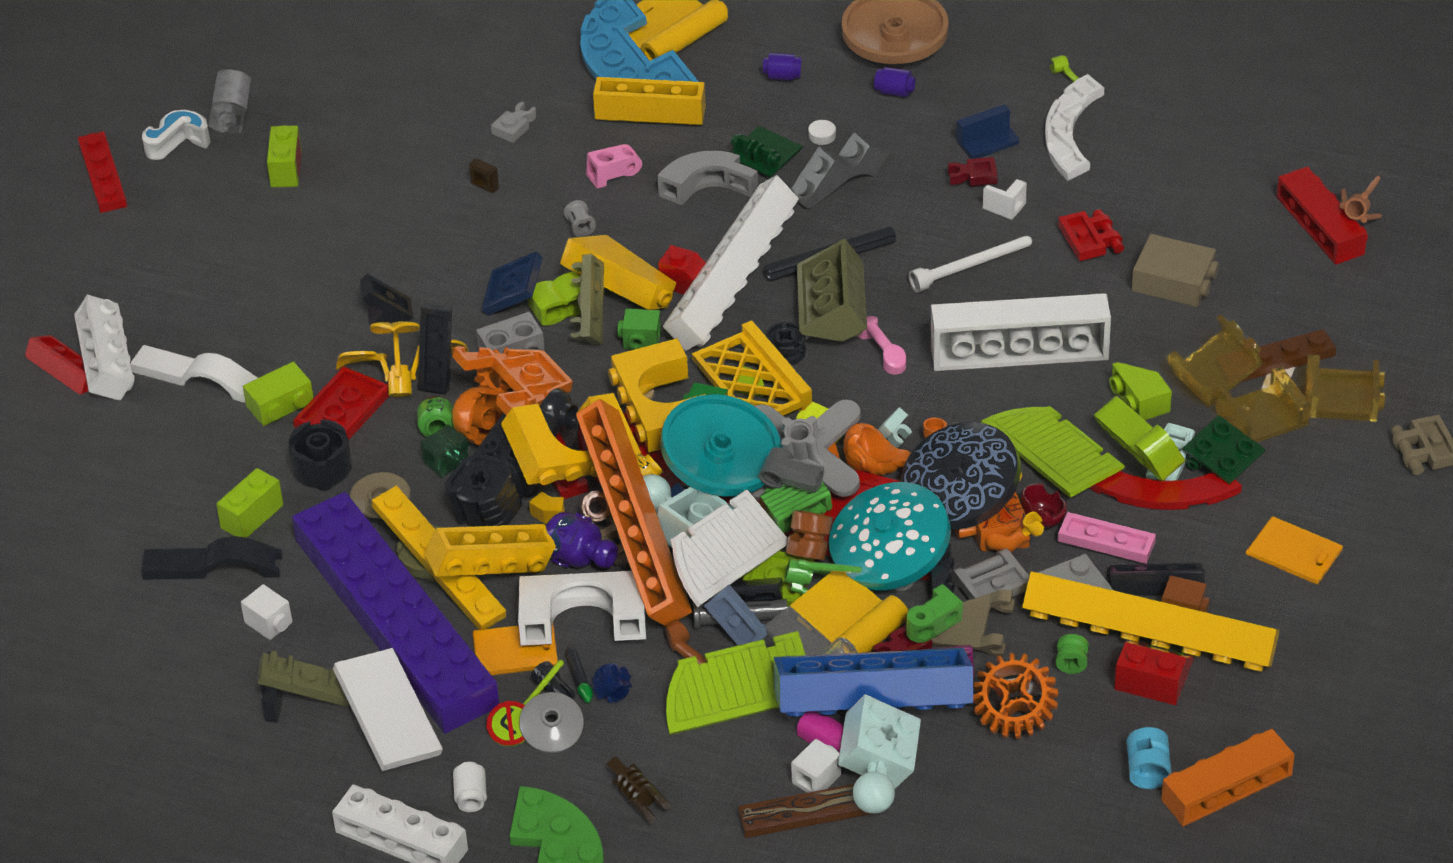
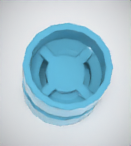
[1126,727,1171,789]

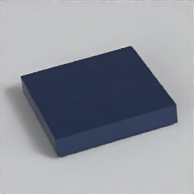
[482,251,543,316]

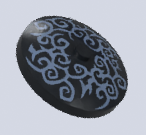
[901,422,1021,530]

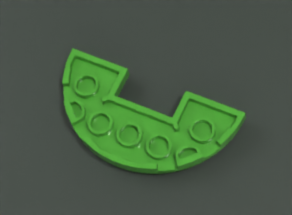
[510,786,604,863]

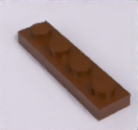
[1216,329,1336,385]

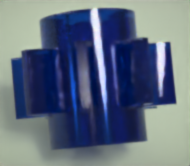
[592,663,632,702]

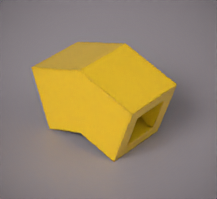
[529,491,565,524]

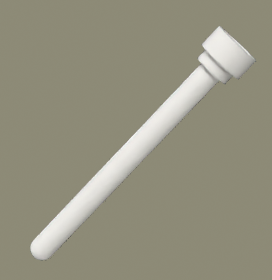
[908,236,1032,293]

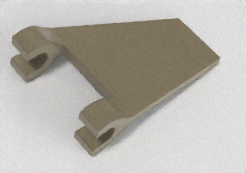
[931,590,1015,657]

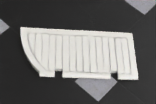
[670,490,788,607]

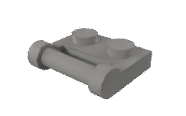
[951,548,1029,600]

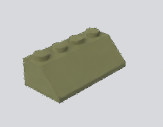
[797,239,867,342]

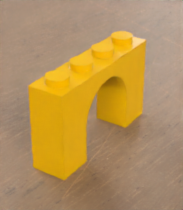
[608,338,706,453]
[501,393,641,485]

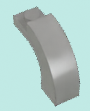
[657,151,758,205]

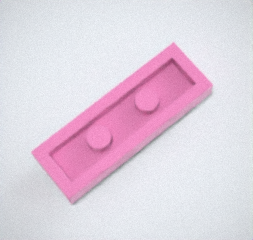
[1058,512,1156,564]

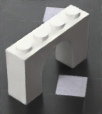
[518,571,646,646]

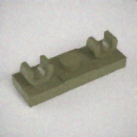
[570,254,604,346]
[257,651,350,707]

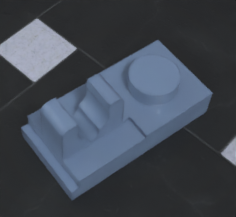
[704,584,767,645]

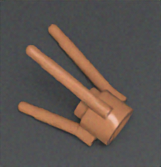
[1340,176,1382,223]

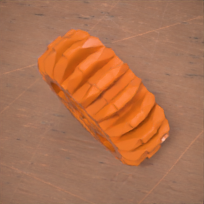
[973,652,1059,739]

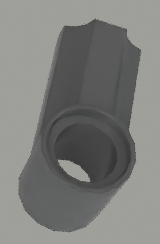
[759,447,825,493]

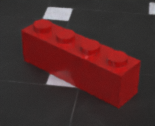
[1276,166,1368,265]

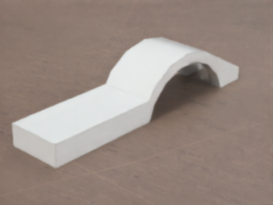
[130,345,257,403]

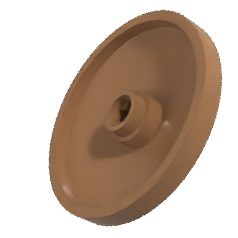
[842,0,948,64]

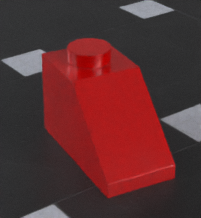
[658,245,706,295]

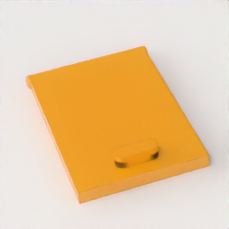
[1245,516,1343,585]
[472,624,558,675]

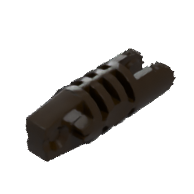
[607,756,672,824]

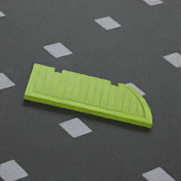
[981,406,1125,498]
[666,631,805,735]

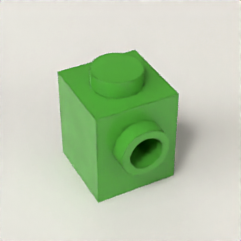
[618,309,661,350]

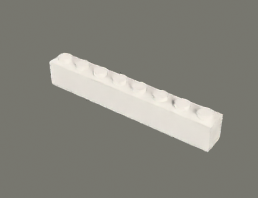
[663,175,799,351]

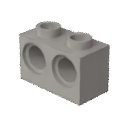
[476,312,545,353]

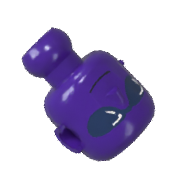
[546,512,618,568]

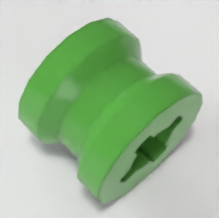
[1056,634,1089,674]

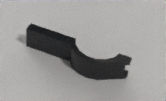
[141,536,283,580]

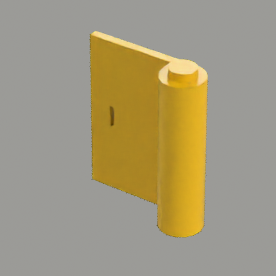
[628,0,728,61]

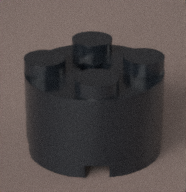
[289,420,352,491]

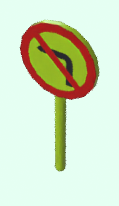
[486,660,564,747]

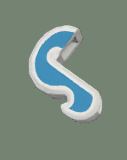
[142,109,210,160]

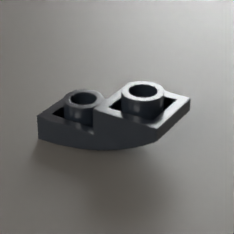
[931,544,955,598]

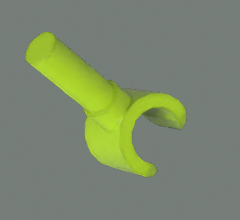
[1050,55,1079,82]

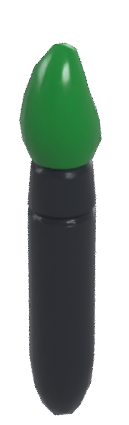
[566,646,593,703]

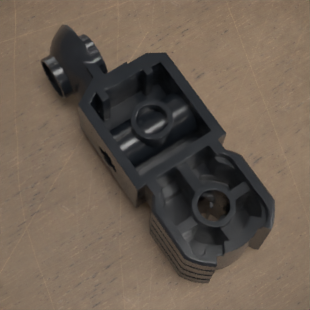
[445,388,578,527]

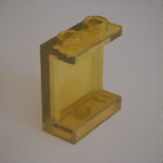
[1305,355,1385,422]

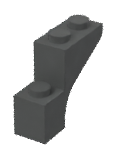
[791,132,889,208]

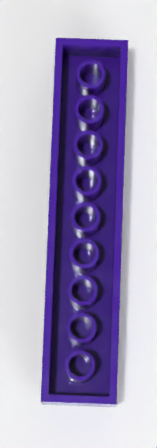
[292,492,499,734]

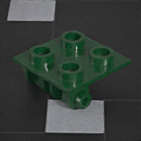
[730,126,803,178]
[1182,415,1266,485]

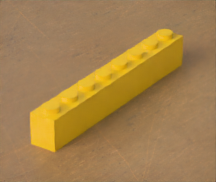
[1022,571,1280,671]

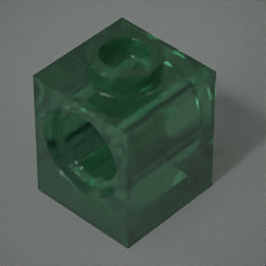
[420,424,469,478]

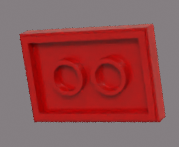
[293,366,389,440]

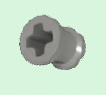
[563,200,596,237]

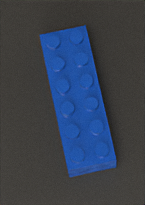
[774,648,973,716]

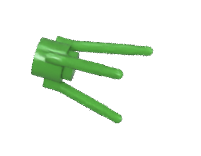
[784,558,862,594]

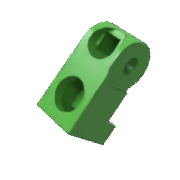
[906,584,963,643]

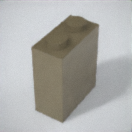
[1132,234,1219,307]

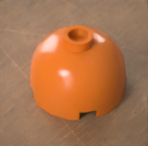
[452,387,503,446]

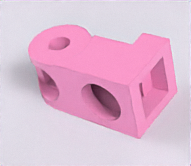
[586,144,642,189]

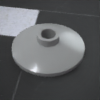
[520,692,584,753]

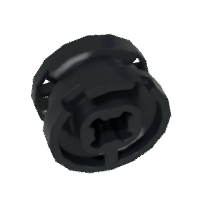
[765,321,806,365]

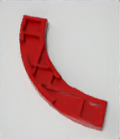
[1089,471,1242,510]

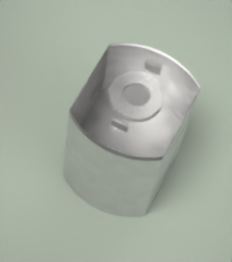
[208,70,251,134]

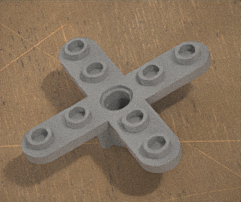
[751,400,861,501]

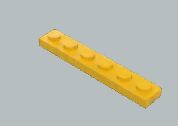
[372,485,506,630]

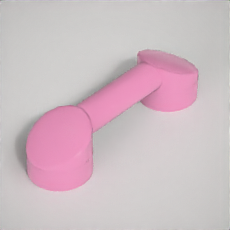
[858,316,906,375]

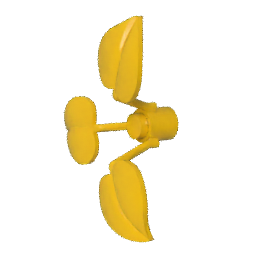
[336,321,469,397]

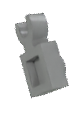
[491,102,536,143]

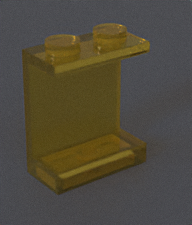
[1166,314,1263,407]
[1215,367,1311,443]

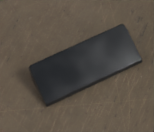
[1109,563,1205,596]
[686,577,783,606]

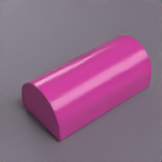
[797,711,844,753]

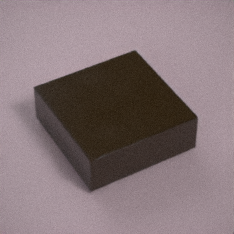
[469,158,499,194]

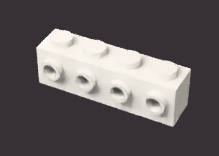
[74,294,134,401]
[332,784,468,863]

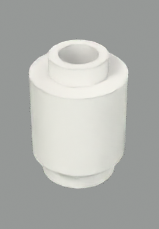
[453,762,487,812]

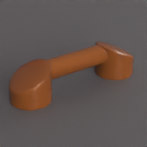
[665,620,706,665]

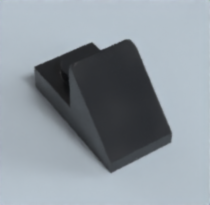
[360,273,413,325]

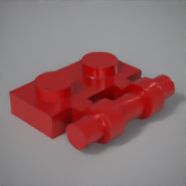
[1058,209,1124,261]

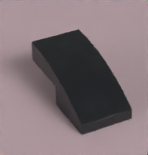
[260,652,283,723]

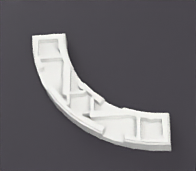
[1045,74,1104,181]

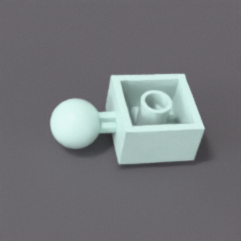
[643,474,734,548]
[838,694,921,814]

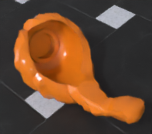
[843,423,911,476]

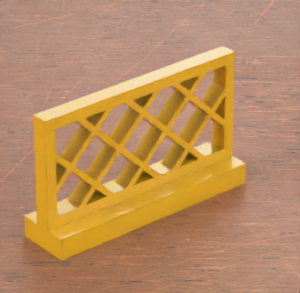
[692,320,812,416]

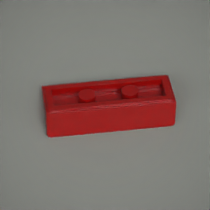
[25,335,89,395]

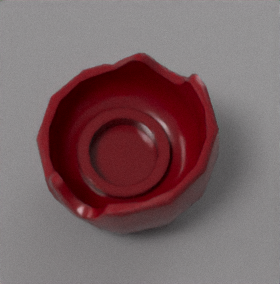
[1021,483,1067,528]

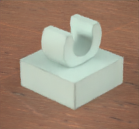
[877,407,912,448]

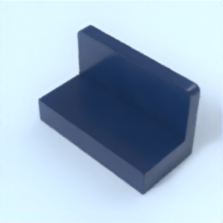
[956,104,1019,159]

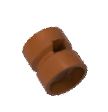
[786,510,833,560]

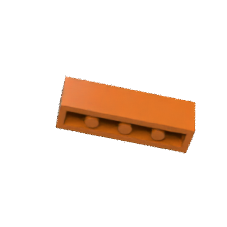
[1161,729,1295,827]

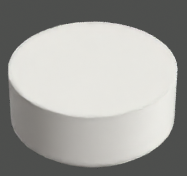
[808,120,836,145]

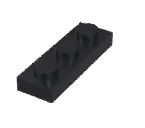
[418,304,452,393]

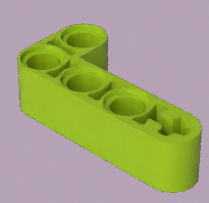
[1093,396,1185,482]

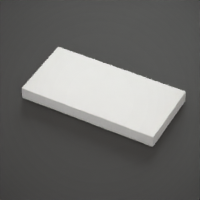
[333,648,443,771]

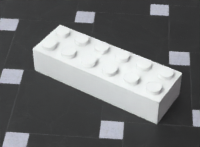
[931,293,1111,371]

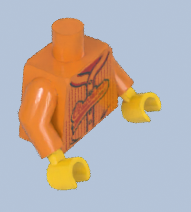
[955,472,1044,552]

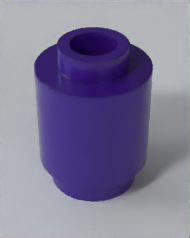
[763,53,802,81]
[874,67,916,97]

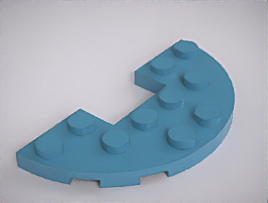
[580,0,699,82]

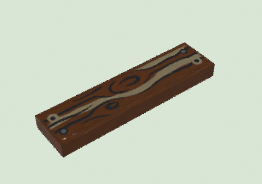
[738,784,870,838]

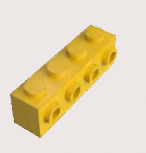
[593,77,706,125]
[425,524,556,576]

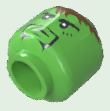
[417,396,454,440]

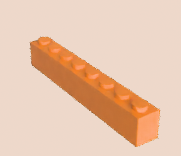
[576,399,692,626]

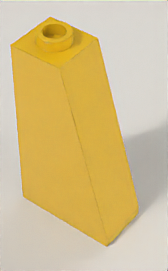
[560,235,676,310]

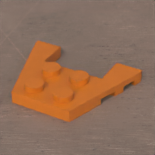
[452,346,573,416]

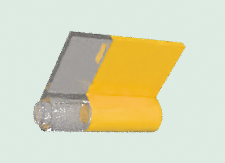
[764,571,908,655]

